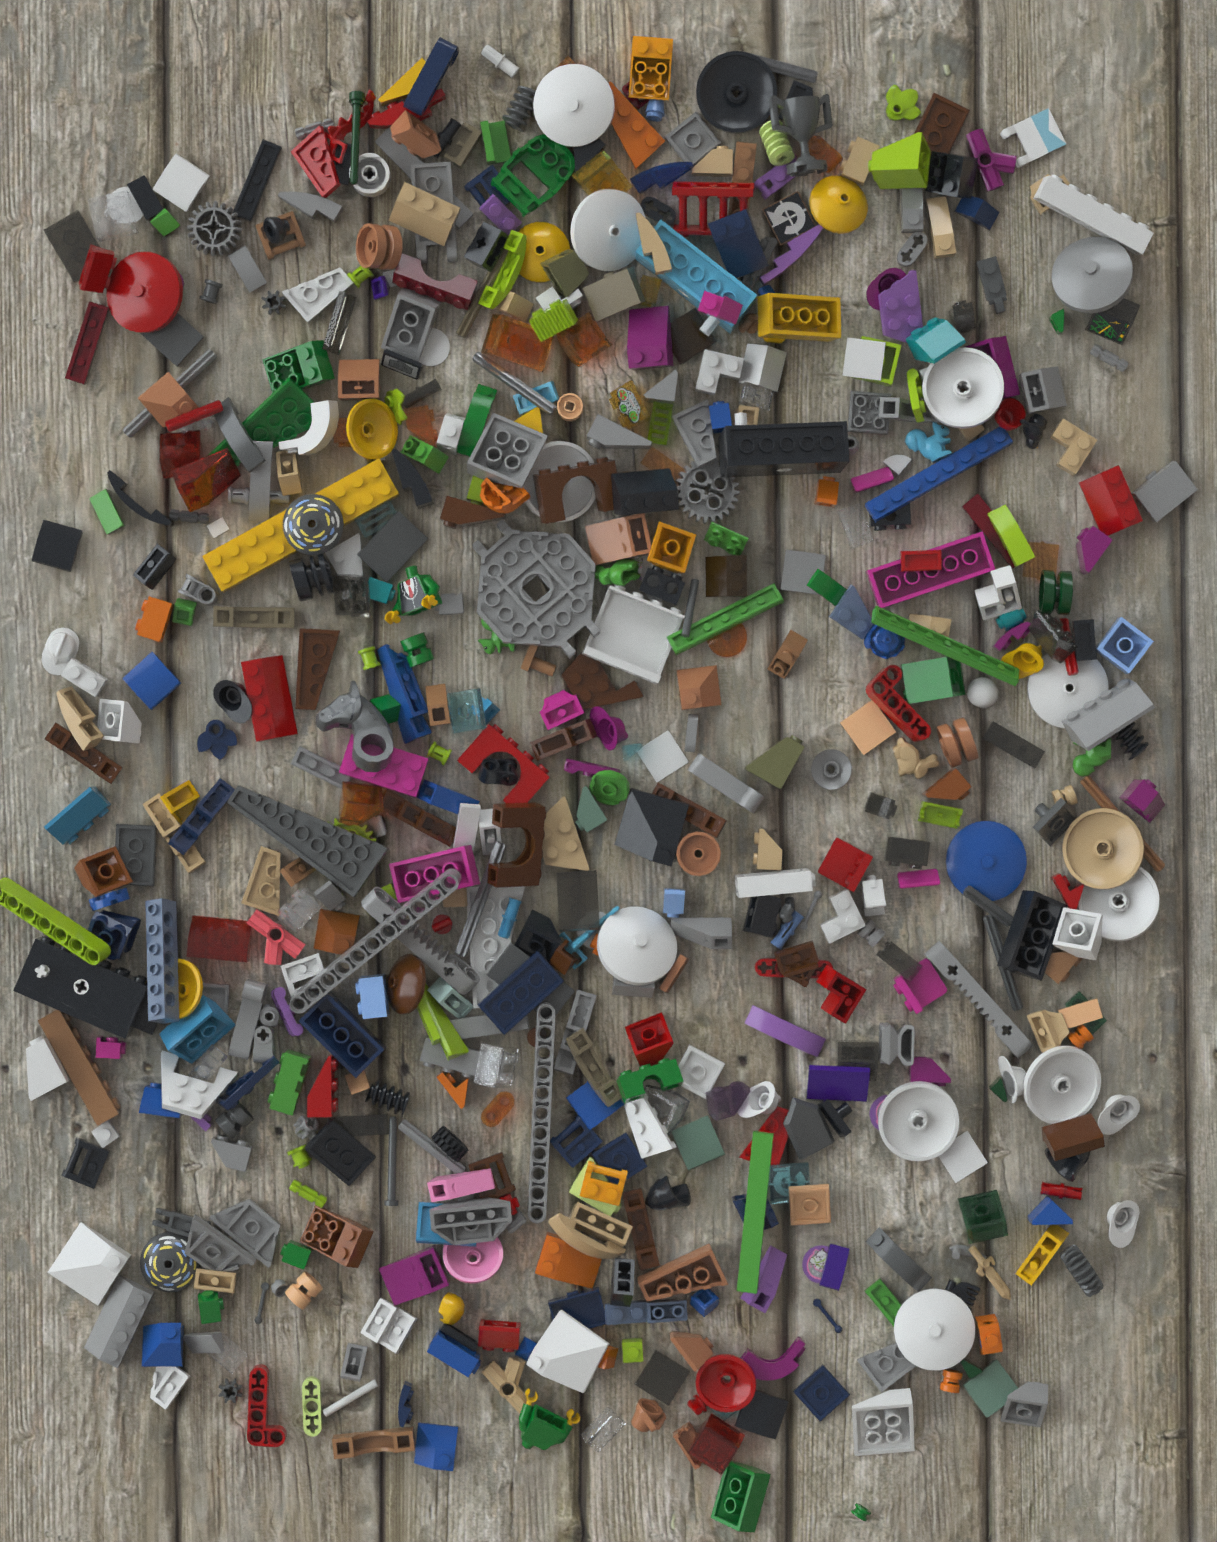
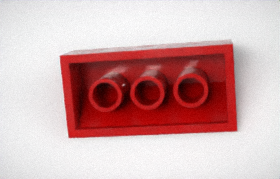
[241,655,298,742]

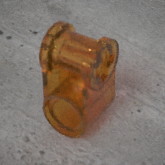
[808,135,843,174]

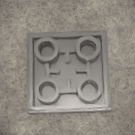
[848,391,891,435]

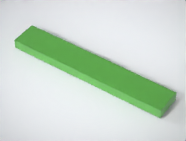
[667,583,784,656]

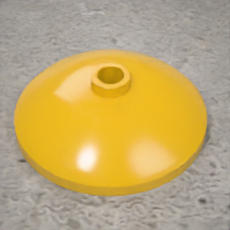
[809,175,868,234]
[518,222,570,283]
[346,399,398,460]
[178,959,203,1019]

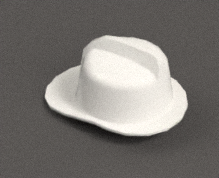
[41,628,79,675]
[998,1056,1026,1103]
[736,1081,781,1118]
[1097,1094,1140,1135]
[1107,1200,1140,1248]

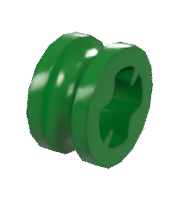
[851,1503,871,1522]

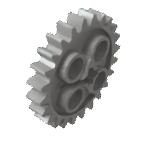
[675,460,740,524]

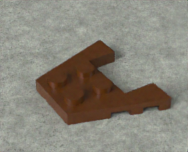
[562,651,643,710]

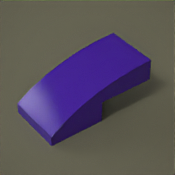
[819,1244,850,1291]

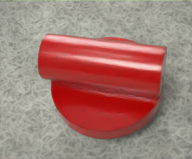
[431,914,453,935]
[687,1394,707,1415]

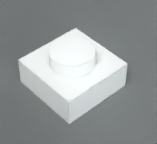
[91,1120,120,1148]

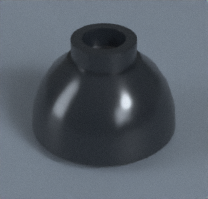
[263,217,290,245]

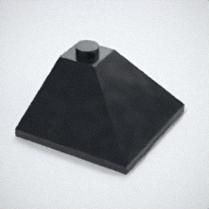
[615,788,689,867]

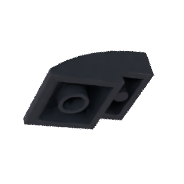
[392,449,434,509]

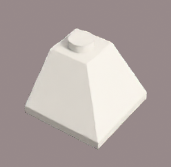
[97,699,142,743]
[1052,907,1103,960]

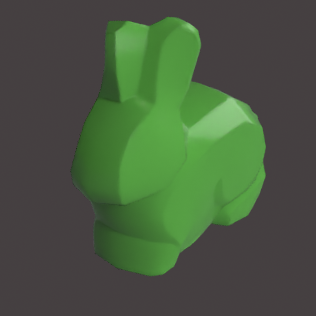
[594,559,641,586]

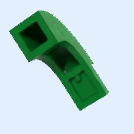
[457,384,497,457]

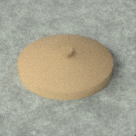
[1062,808,1144,890]

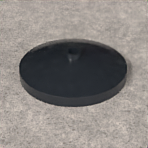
[696,51,777,134]

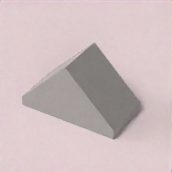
[340,1343,368,1382]

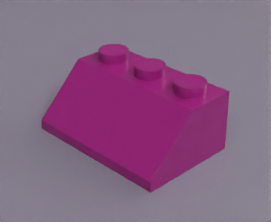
[965,336,1020,400]

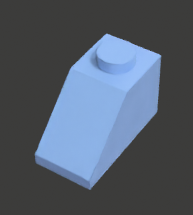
[663,888,685,918]

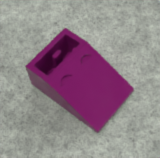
[379,1245,450,1306]

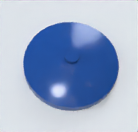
[946,821,1027,901]

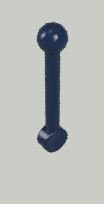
[813,1298,843,1333]

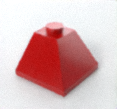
[625,1012,674,1067]

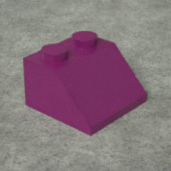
[1076,526,1112,575]

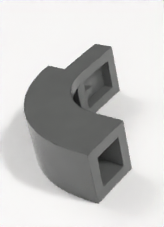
[865,1227,932,1292]

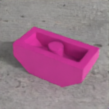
[540,690,585,730]

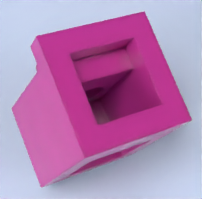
[96,1036,127,1059]

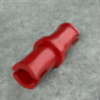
[1040,1182,1083,1201]

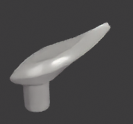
[949,1245,986,1259]

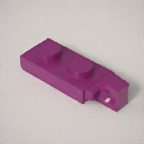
[564,758,621,777]

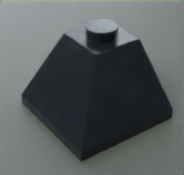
[514,909,561,963]

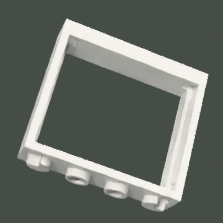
[734,868,816,898]

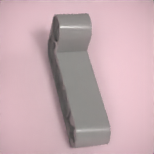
[688,753,765,814]
[228,979,268,1060]

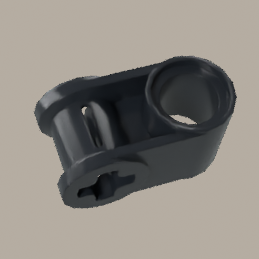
[478,757,518,786]

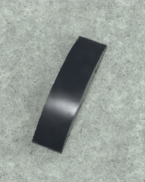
[107,470,174,526]

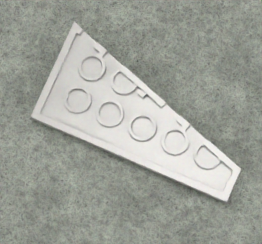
[466,886,525,1008]

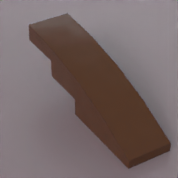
[376,789,456,847]

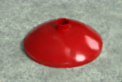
[696,1354,756,1412]

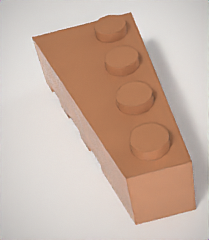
[636,1243,728,1301]

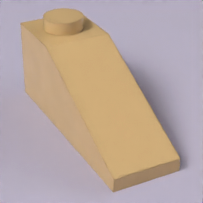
[926,196,956,259]

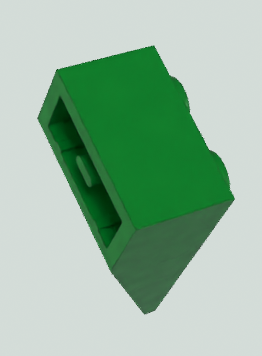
[262,340,335,393]

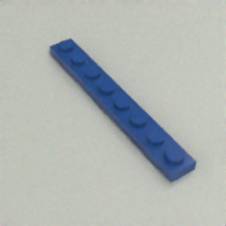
[865,427,1013,522]

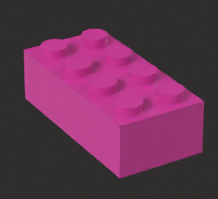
[339,734,429,798]
[389,845,480,903]

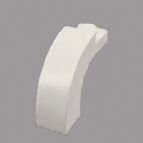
[279,400,339,456]

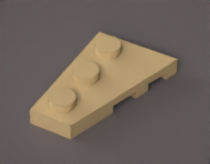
[241,846,280,916]

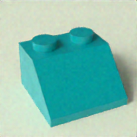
[905,317,966,364]

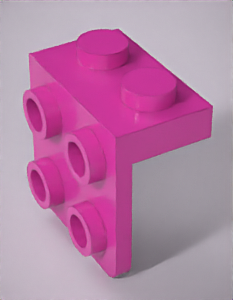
[893,958,947,1014]

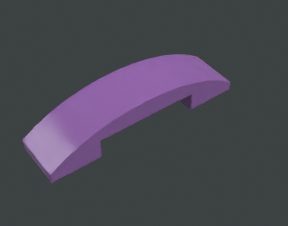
[745,1005,826,1057]

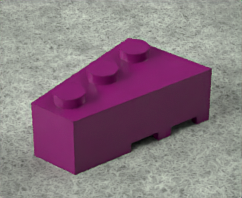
[1119,779,1165,823]

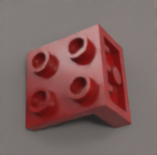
[818,838,873,892]

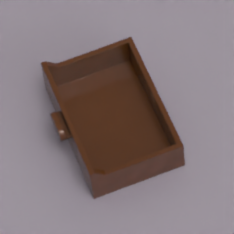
[1042,1113,1105,1161]

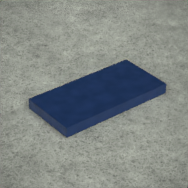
[477,951,564,1035]

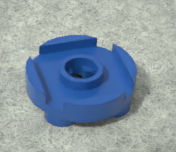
[89,887,130,911]

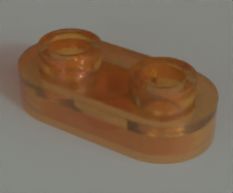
[481,1091,515,1127]

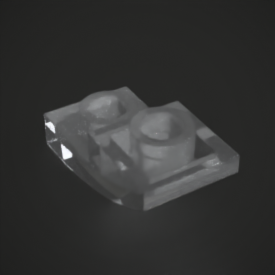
[176,415,217,433]

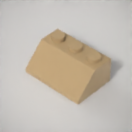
[389,182,461,246]

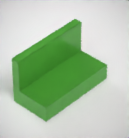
[480,121,511,165]

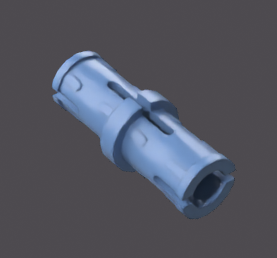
[770,910,804,950]

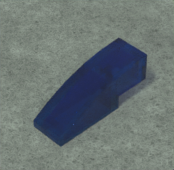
[630,162,694,194]

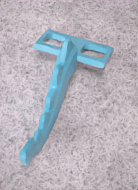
[559,906,620,970]

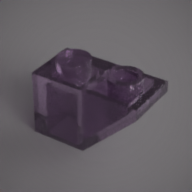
[705,1081,750,1121]

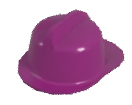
[866,268,906,311]
[589,706,628,750]

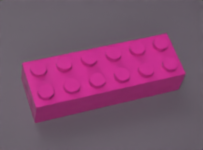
[866,531,996,608]

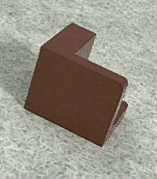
[549,939,578,976]

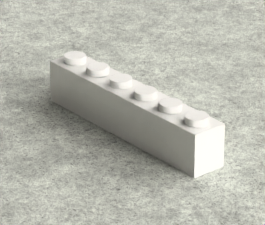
[1033,175,1153,256]

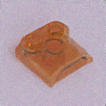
[556,312,613,367]

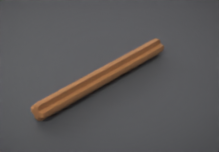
[1080,776,1165,872]

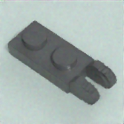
[152,1208,211,1237]

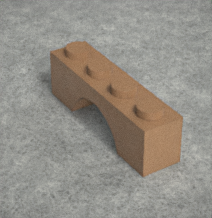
[332,1426,416,1459]

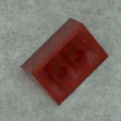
[186,915,252,963]

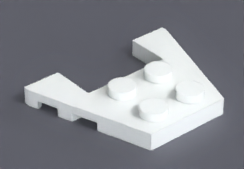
[161,1051,237,1119]

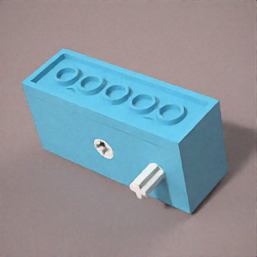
[635,220,757,337]

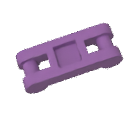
[754,152,797,200]
[271,987,303,1037]

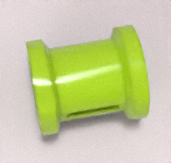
[347,265,374,289]
[358,646,381,670]
[426,741,452,766]

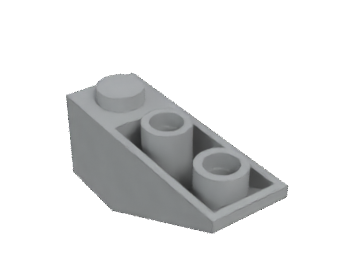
[671,917,732,949]

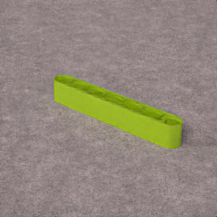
[0,877,111,965]

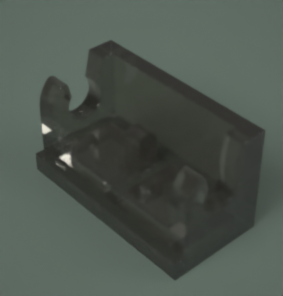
[876,942,923,982]

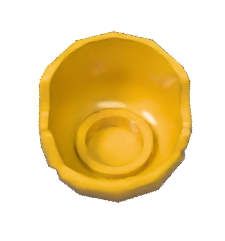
[438,1292,465,1325]

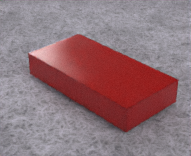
[900,550,942,572]

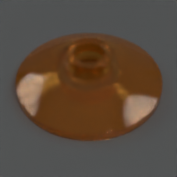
[707,623,747,657]

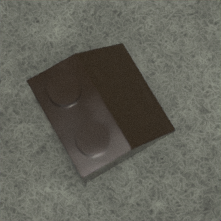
[705,555,747,597]

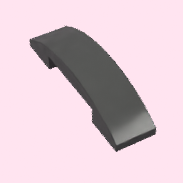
[214,397,266,472]

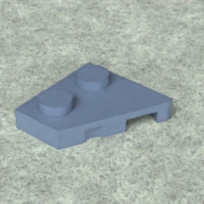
[829,584,873,640]

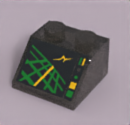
[1085,298,1140,345]

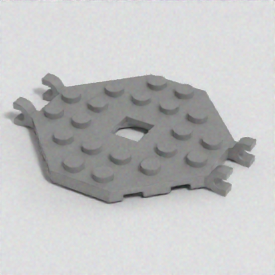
[472,519,601,659]

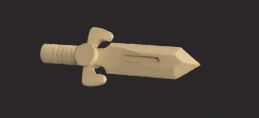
[969,1245,1011,1300]

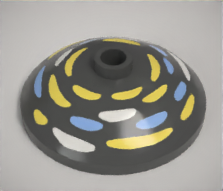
[283,494,344,555]
[140,1232,200,1292]

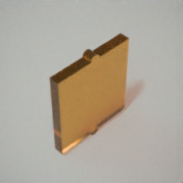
[1022,541,1059,580]

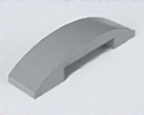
[249,440,273,522]

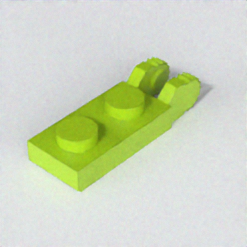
[906,368,927,423]

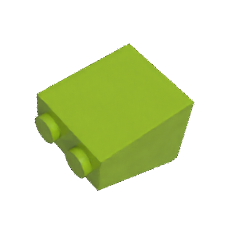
[868,132,931,189]

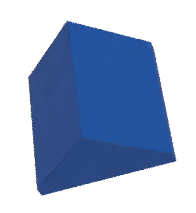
[1027,1196,1073,1225]

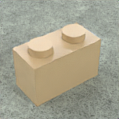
[839,136,880,186]

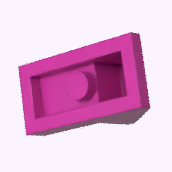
[697,291,743,325]

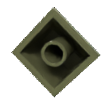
[744,735,805,789]

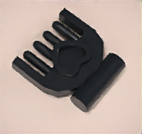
[945,1279,981,1311]

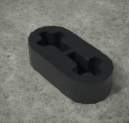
[641,197,676,226]

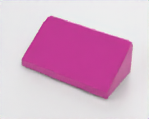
[850,467,894,493]
[897,869,940,889]

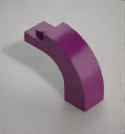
[740,1336,806,1381]

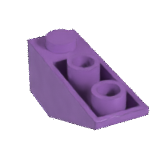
[741,1245,787,1313]

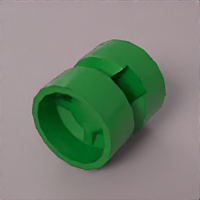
[400,632,435,668]

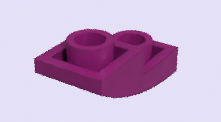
[992,621,1031,651]

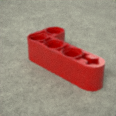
[866,665,931,742]
[247,1364,287,1447]

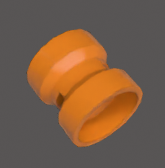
[1066,1024,1094,1049]
[939,1369,963,1393]

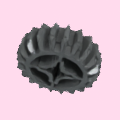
[1060,1244,1103,1297]

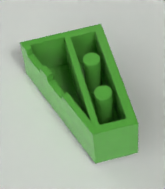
[267,1049,312,1116]

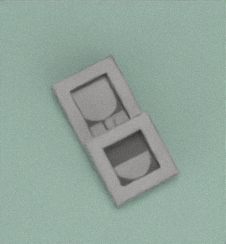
[228,246,267,293]

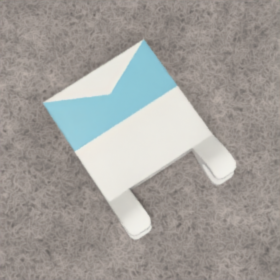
[1000,108,1066,168]

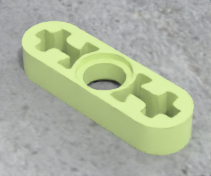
[302,1376,322,1437]

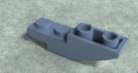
[605,1299,688,1325]

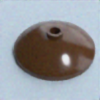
[386,954,426,1015]

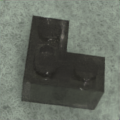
[884,836,930,870]

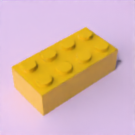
[757,293,841,342]

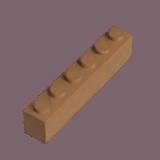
[38,1010,122,1126]

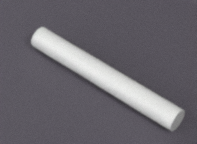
[322,1379,378,1417]

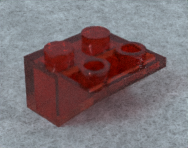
[159,430,204,479]
[688,1413,745,1475]

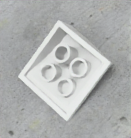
[48,1222,131,1306]
[526,1310,610,1393]
[852,1388,915,1456]

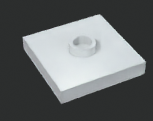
[678,1044,725,1099]

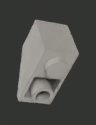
[211,1134,253,1172]

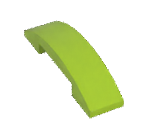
[478,230,526,310]

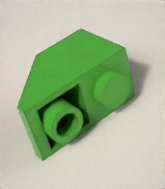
[401,435,449,474]

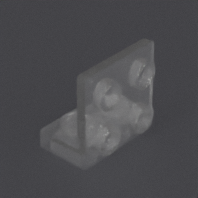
[474,1043,519,1088]

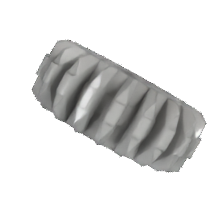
[187,201,242,256]

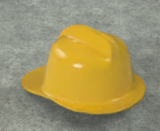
[1000,643,1044,679]

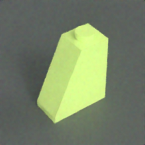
[569,1156,622,1216]

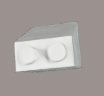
[26,1035,71,1101]

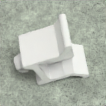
[861,875,886,917]

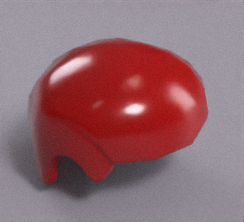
[994,398,1026,431]

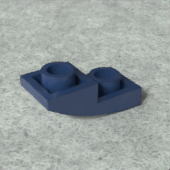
[398,1381,414,1427]

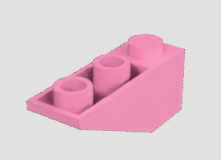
[427,1168,495,1202]

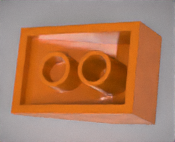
[535,1232,602,1289]

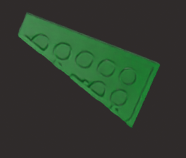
[203,378,315,476]

